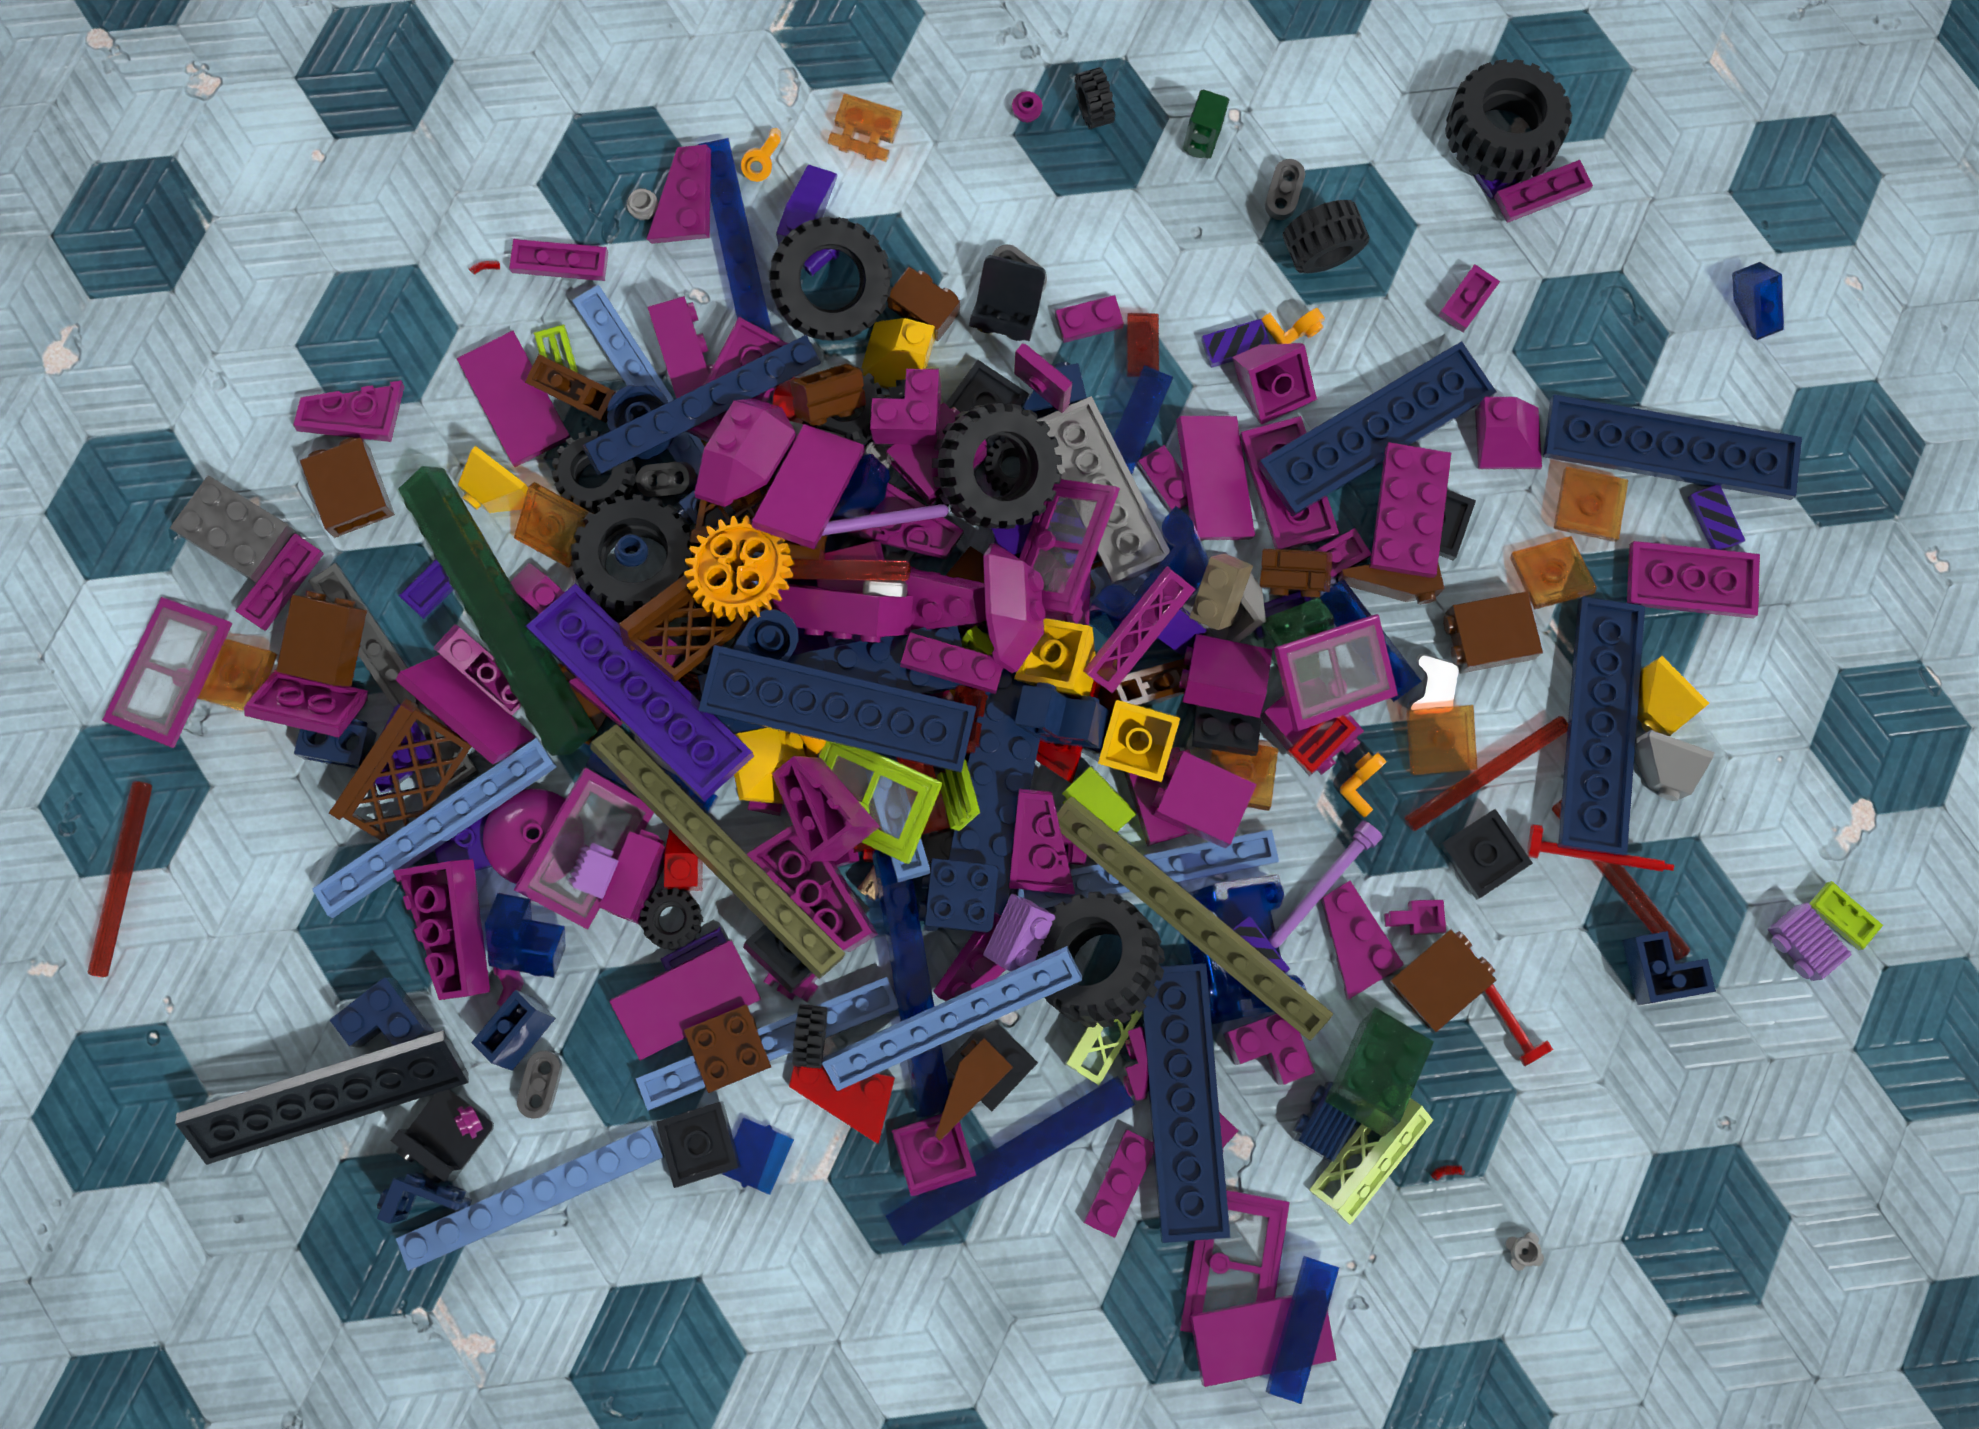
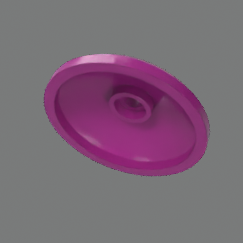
[483,789,584,886]

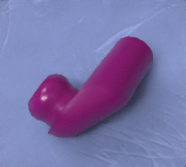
[493,959,524,1006]

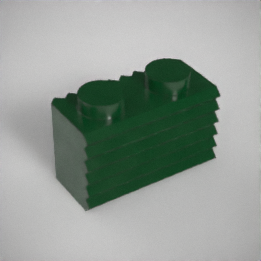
[1183,89,1230,159]

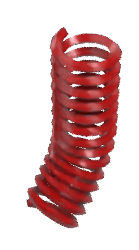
[469,261,500,275]
[1430,1165,1465,1181]

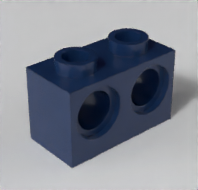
[294,719,377,769]

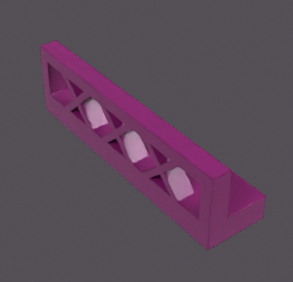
[1083,566,1196,693]

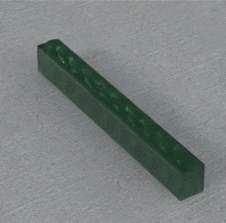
[398,466,597,756]

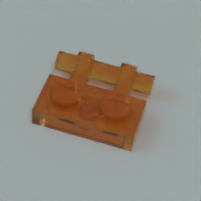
[828,93,903,162]

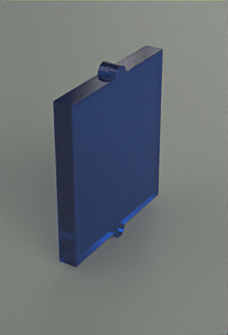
[722,1117,795,1195]

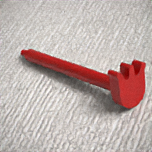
[1527,824,1674,872]
[1470,949,1554,1066]

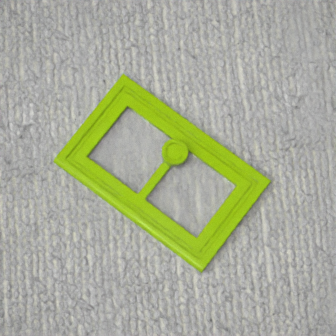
[819,741,942,864]

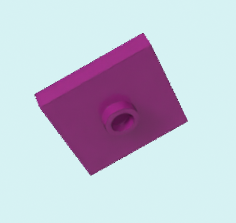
[1014,343,1072,413]
[892,1114,976,1197]

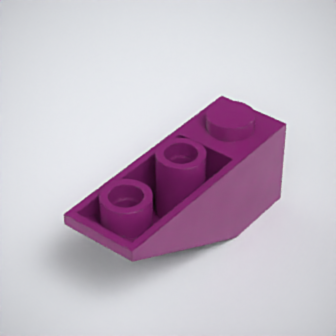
[433,624,534,716]

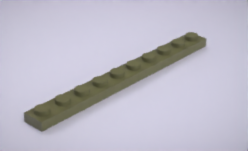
[590,724,845,979]
[1057,796,1333,1041]

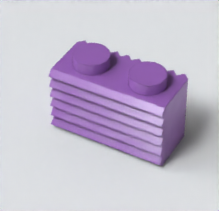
[567,842,619,899]
[983,894,1055,971]
[1767,903,1852,981]

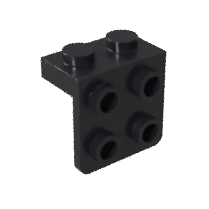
[969,255,1046,341]
[390,1089,494,1183]

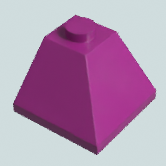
[1232,343,1317,424]
[1475,397,1542,469]

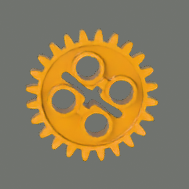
[684,515,794,621]

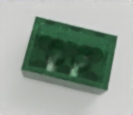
[1325,1007,1434,1137]

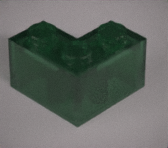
[1261,598,1334,684]

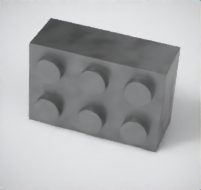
[170,475,300,583]

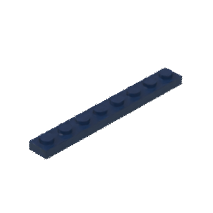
[582,335,821,475]

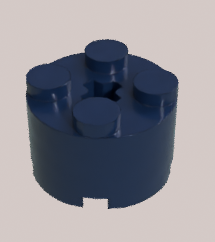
[607,385,674,459]

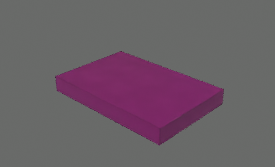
[244,670,368,737]

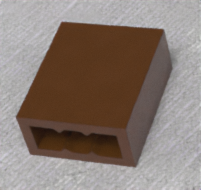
[300,437,395,538]
[276,591,367,687]
[1443,591,1543,674]
[1388,929,1497,1034]

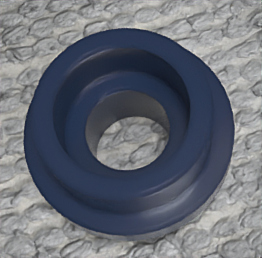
[614,535,648,567]

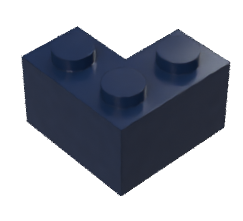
[1014,682,1110,749]
[1622,931,1716,1005]
[330,977,435,1048]

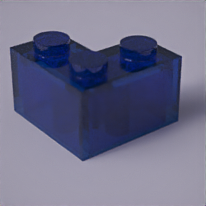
[485,893,566,978]

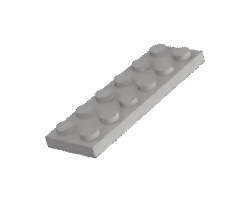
[1037,396,1173,587]

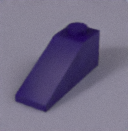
[776,165,837,246]

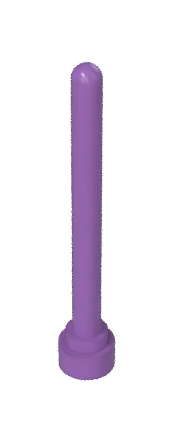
[799,504,949,546]
[1269,820,1382,948]

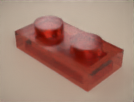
[1126,313,1159,377]

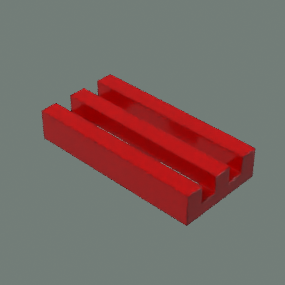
[1286,715,1356,775]

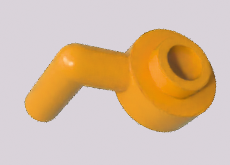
[741,128,781,182]
[1261,308,1325,344]
[1340,752,1387,818]

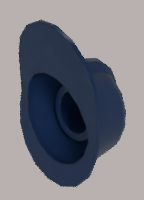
[733,609,799,662]

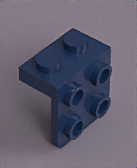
[918,858,998,933]
[377,1172,472,1224]

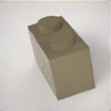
[1189,553,1253,630]

